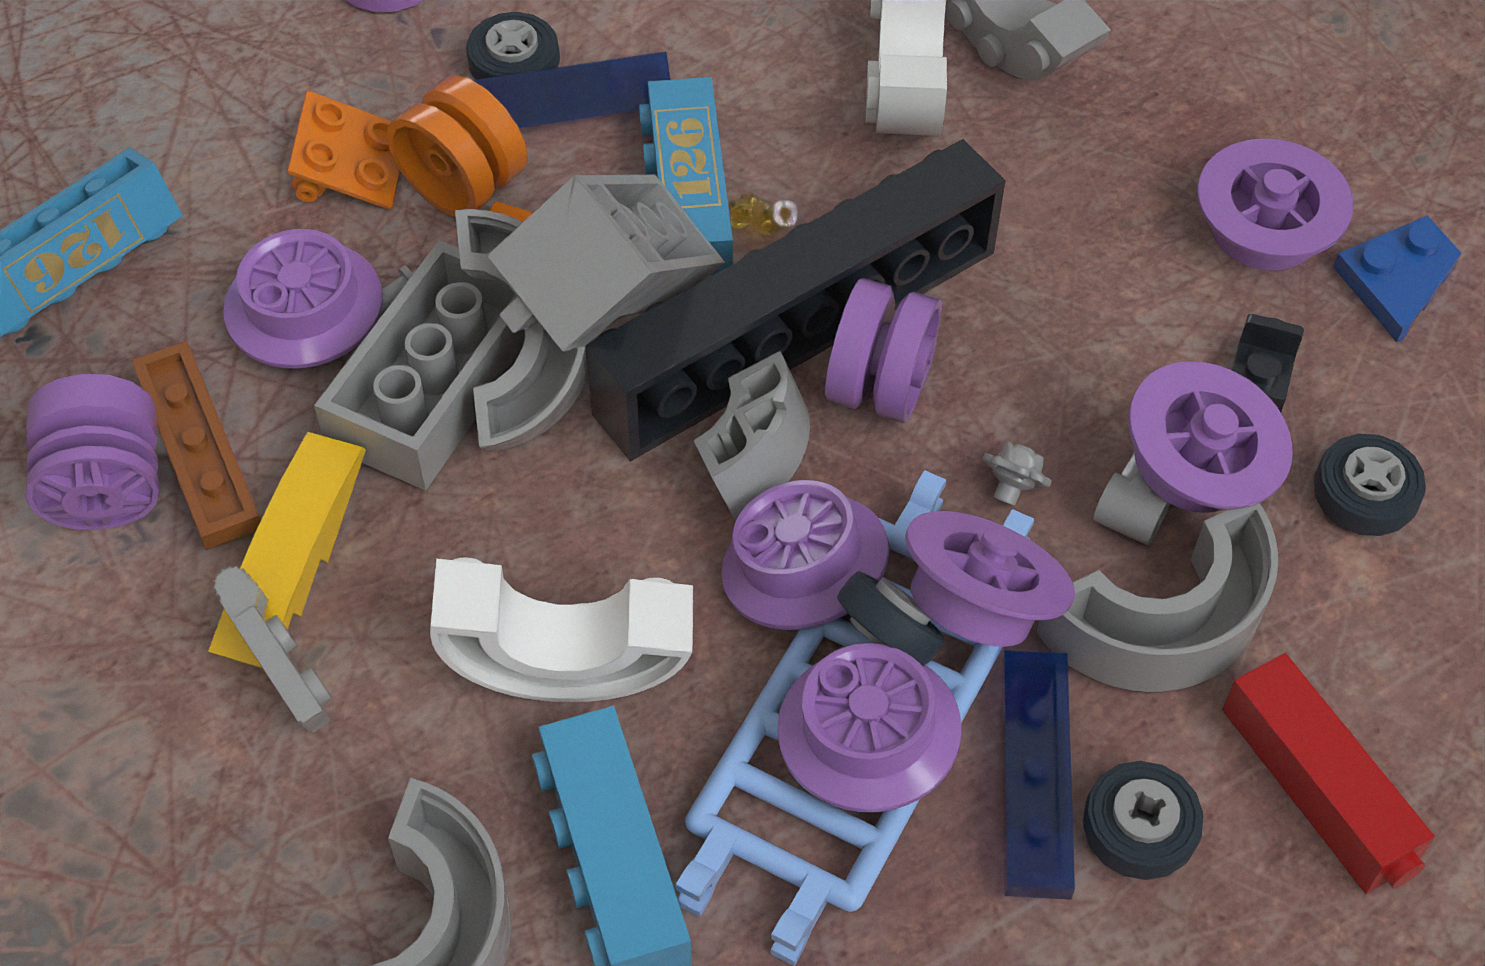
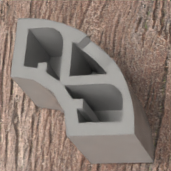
[694,351,810,521]

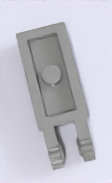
[213,566,332,733]

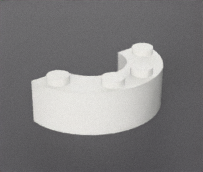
[865,0,947,136]
[430,557,693,702]

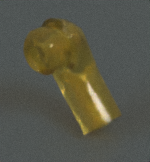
[728,193,798,236]

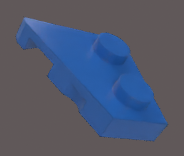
[1333,215,1461,342]

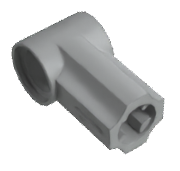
[1093,454,1170,546]

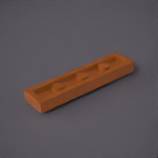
[131,340,261,550]

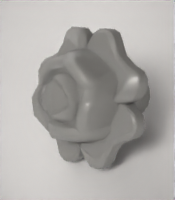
[982,441,1052,506]

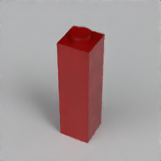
[1222,652,1435,894]

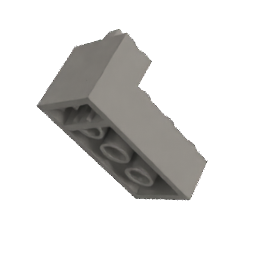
[487,175,725,352]

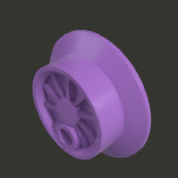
[1197,139,1354,270]
[223,229,383,368]
[1128,361,1293,513]
[721,480,889,630]
[905,511,1075,647]
[778,643,961,812]

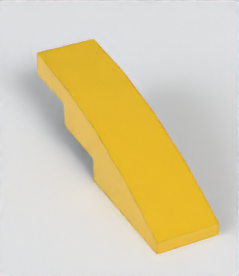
[208,432,366,669]

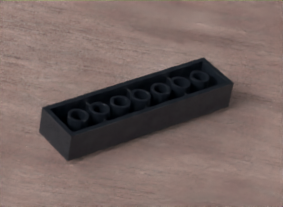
[586,139,1006,462]

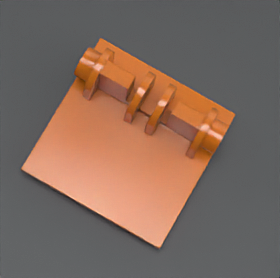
[287,90,400,210]

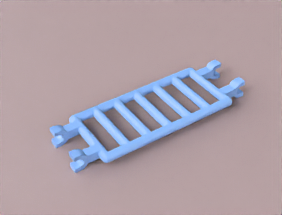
[676,470,1034,966]

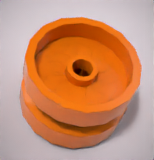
[386,75,528,217]

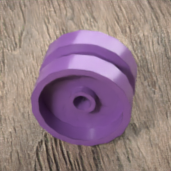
[825,278,942,423]

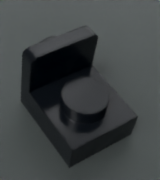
[1231,314,1304,413]

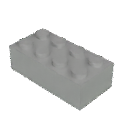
[314,240,525,491]

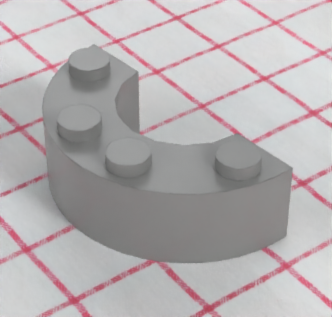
[945,0,1111,80]
[455,209,595,452]
[1036,503,1278,692]
[341,778,511,966]

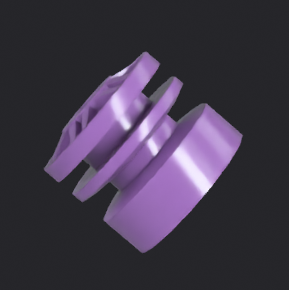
[26,374,159,530]

